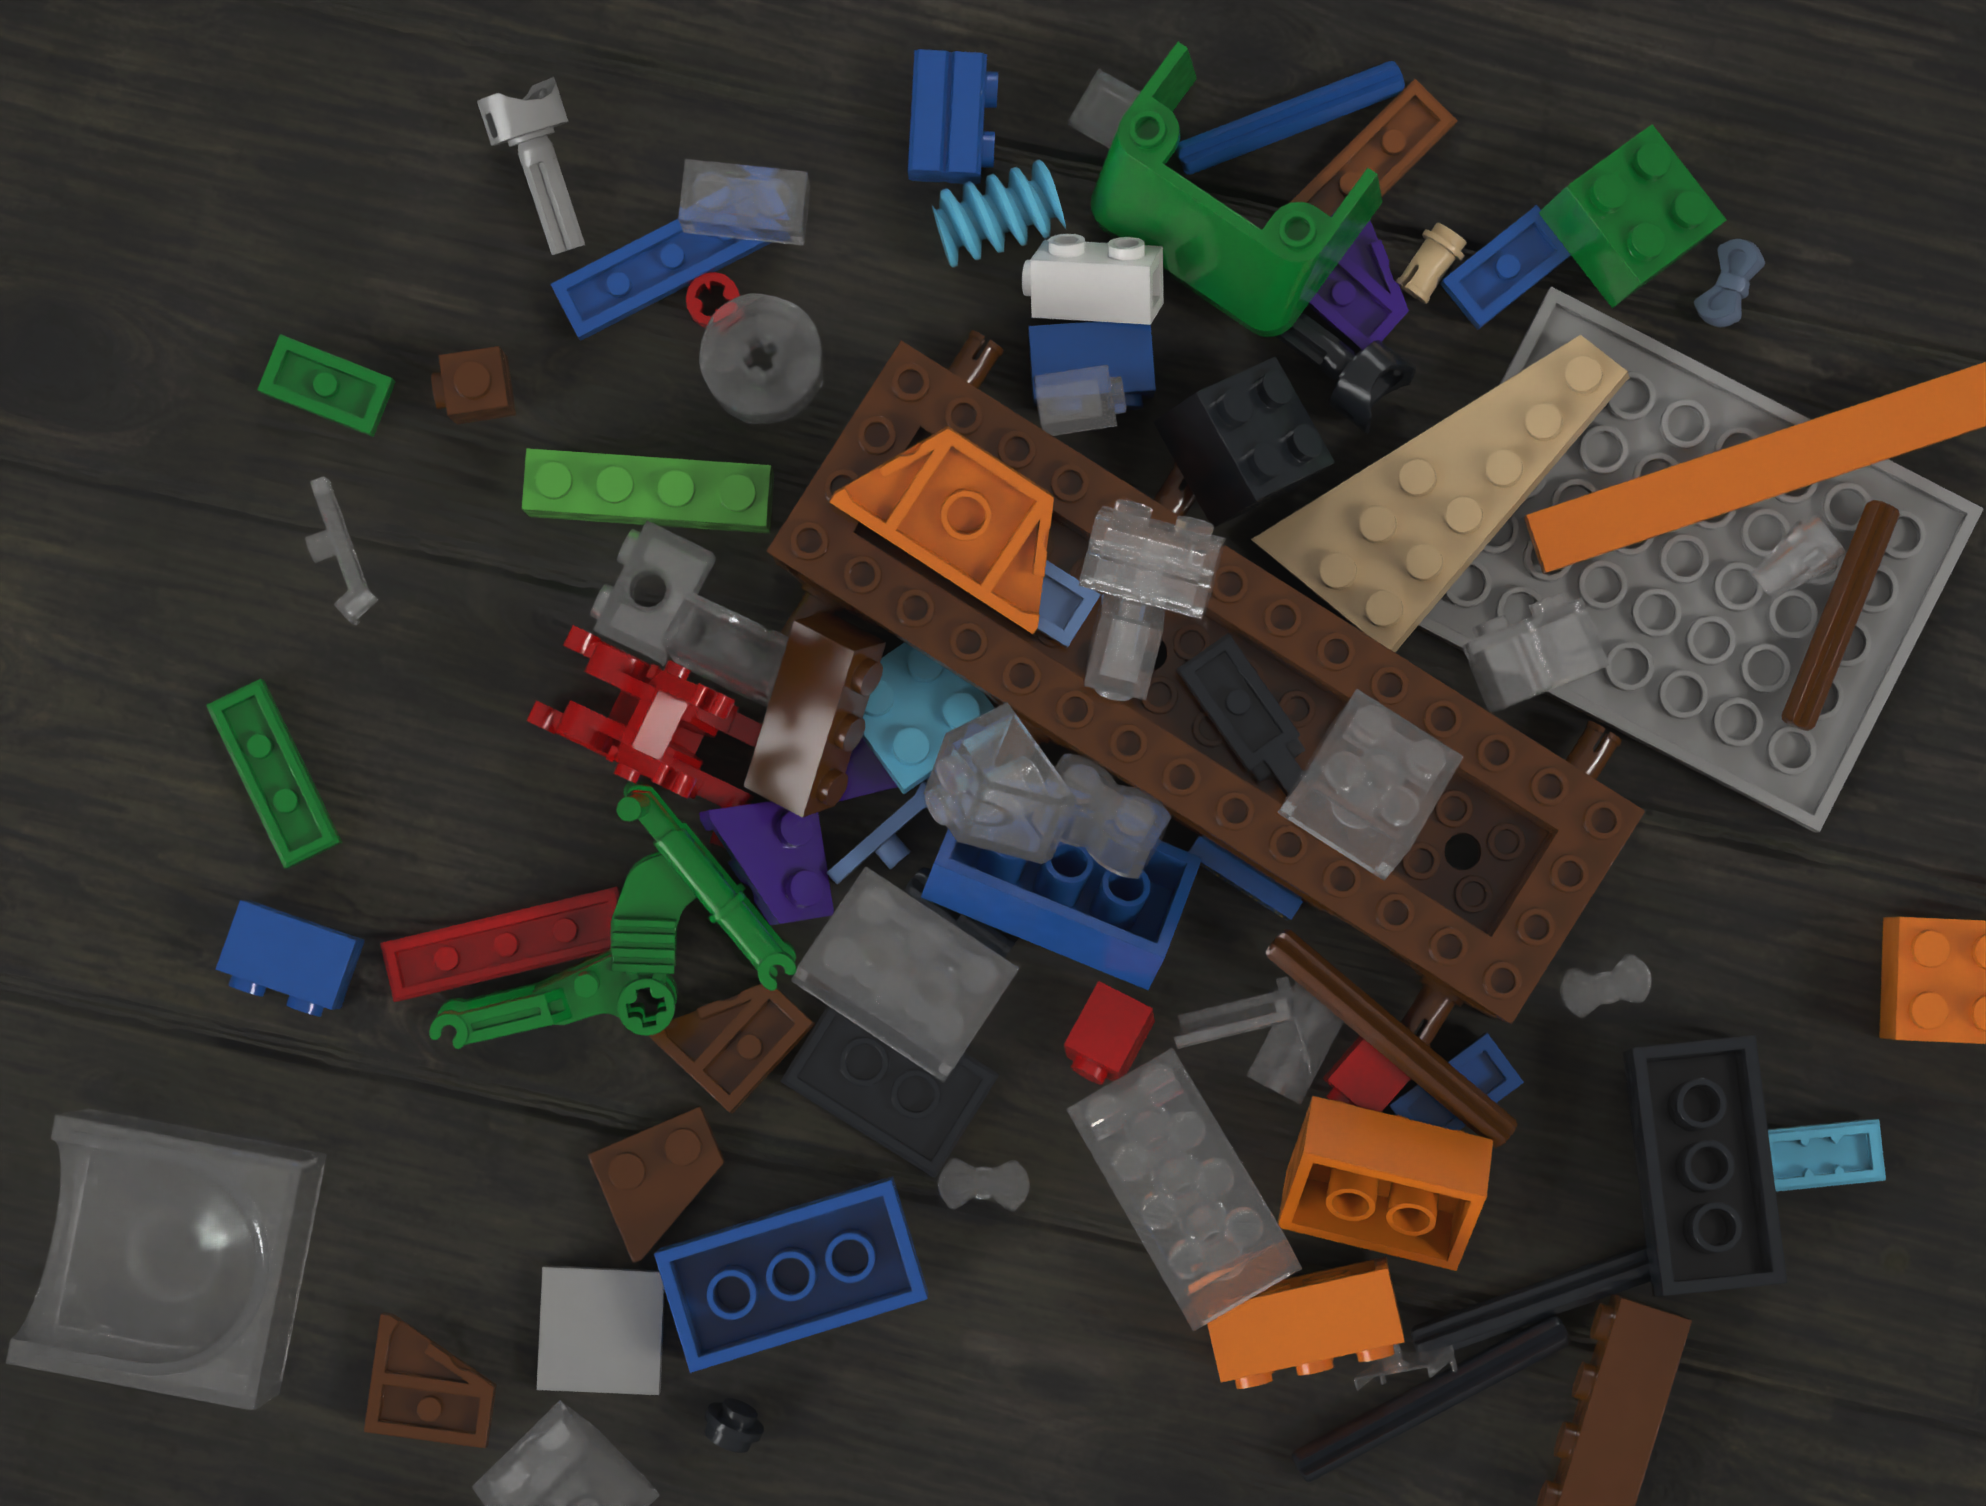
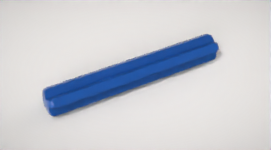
[1176,61,1405,175]

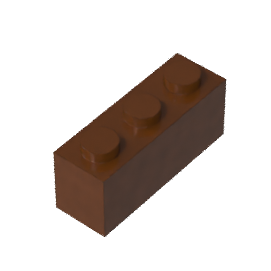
[744,612,886,818]

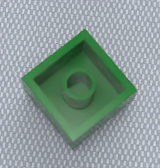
[1539,124,1726,309]

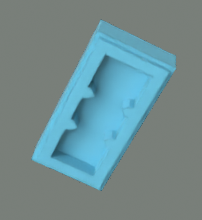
[1768,1118,1886,1192]

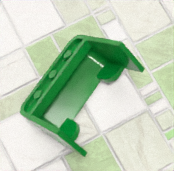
[1091,42,1382,337]

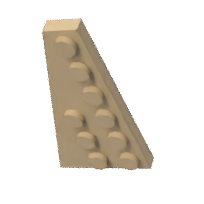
[1251,335,1629,652]

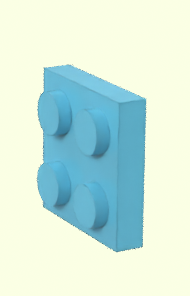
[862,642,1004,794]

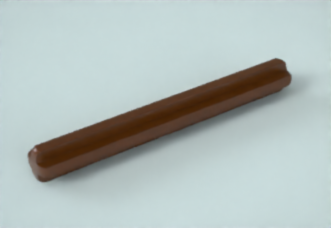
[1266,929,1518,1148]

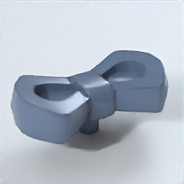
[1694,239,1765,328]

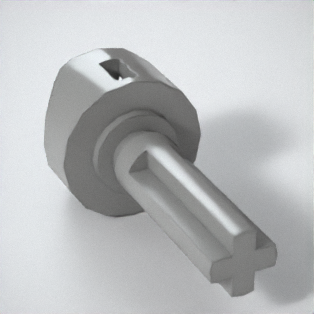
[477,77,585,255]

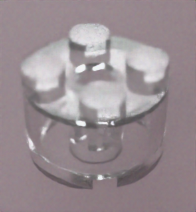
[699,293,824,424]

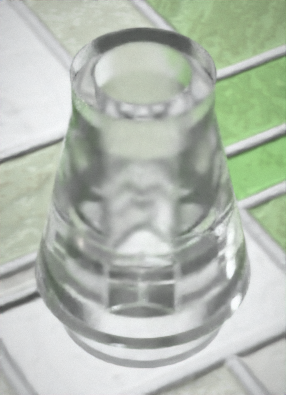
[1751,515,1846,601]

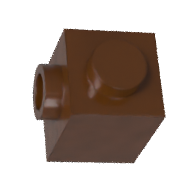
[431,346,516,425]

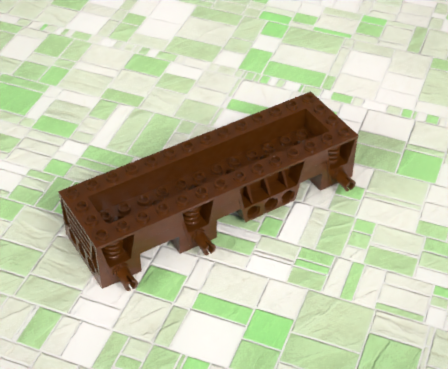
[766,330,1645,1047]

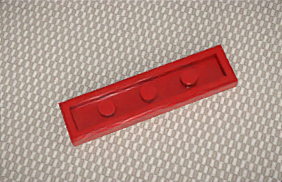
[380,887,621,1002]

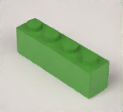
[522,448,774,534]

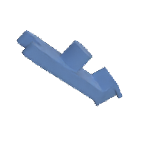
[827,781,955,884]

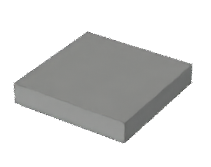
[537,1265,665,1395]

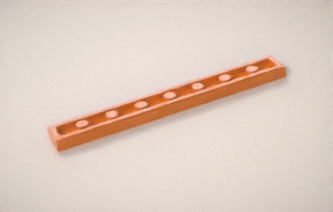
[1524,362,1986,574]

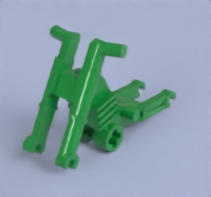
[429,780,796,1049]

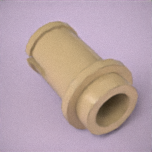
[1395,223,1467,304]

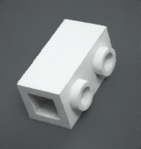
[1022,234,1164,325]

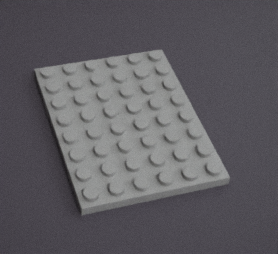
[1417,287,1984,833]

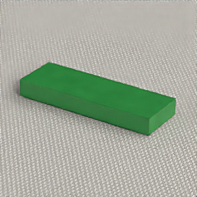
[206,679,343,869]

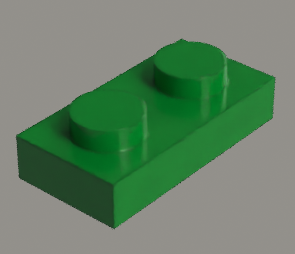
[257,334,396,437]

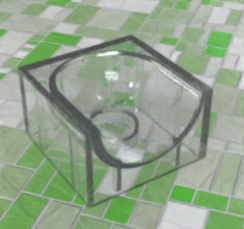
[6,1109,327,1411]

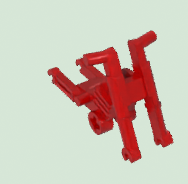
[526,625,763,850]

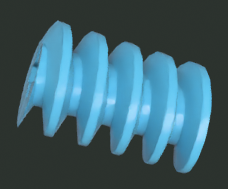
[932,160,1066,268]

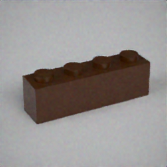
[1536,1294,1692,1506]

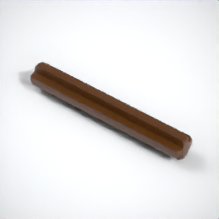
[1781,500,1900,731]

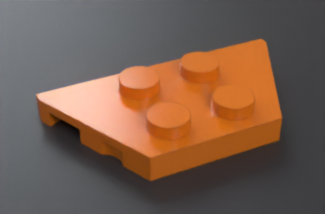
[829,426,1054,634]

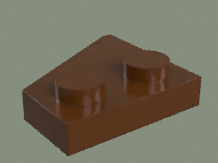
[649,984,815,1113]
[588,1106,725,1263]
[364,1312,497,1448]

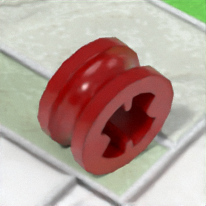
[686,272,742,330]

